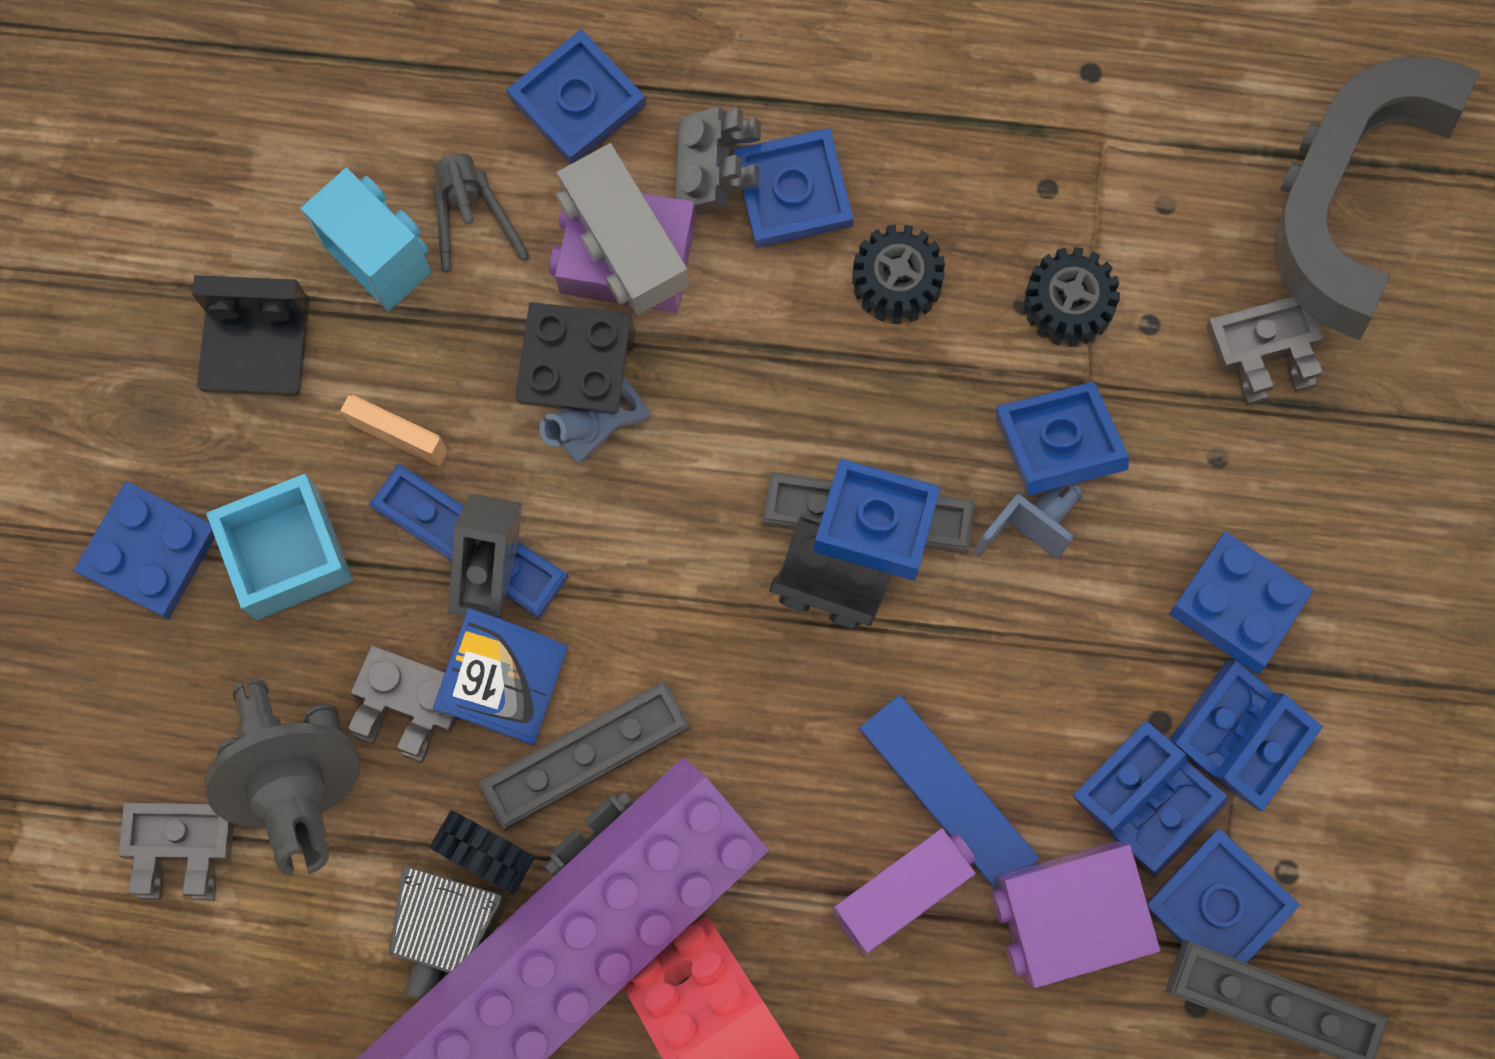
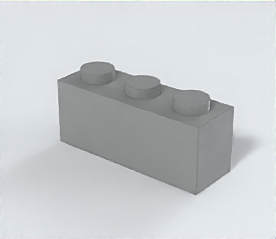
[555,143,690,316]

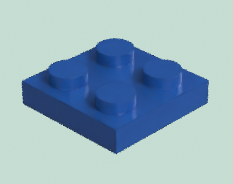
[506,29,647,164]
[733,128,853,248]
[996,382,1129,496]
[812,458,940,581]
[73,481,215,620]
[1169,531,1313,674]
[1147,828,1300,963]

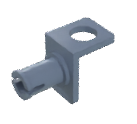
[539,377,651,462]
[973,483,1083,559]

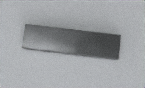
[763,472,975,554]
[478,681,691,831]
[1165,939,1389,1059]

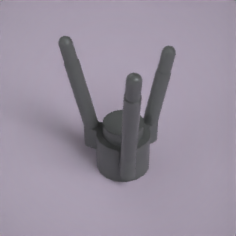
[433,154,529,272]

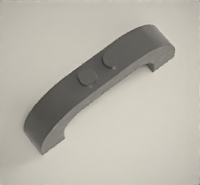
[1275,57,1480,340]

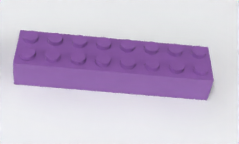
[356,757,769,1059]

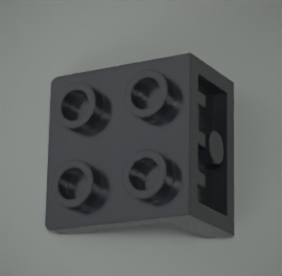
[192,275,310,396]
[515,302,635,414]
[769,517,891,629]

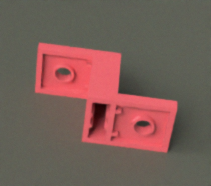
[623,916,800,1059]

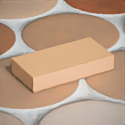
[340,395,448,468]

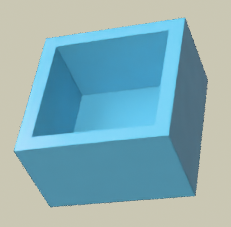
[300,167,432,312]
[206,473,354,621]

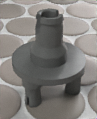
[205,679,360,876]

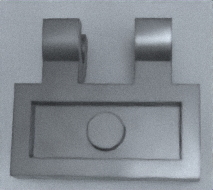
[676,106,761,214]
[1206,297,1324,406]
[348,645,457,763]
[118,803,234,901]

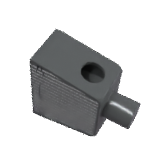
[390,865,509,999]

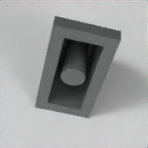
[448,493,522,619]

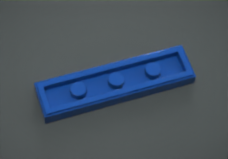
[369,463,569,619]
[859,694,1040,891]

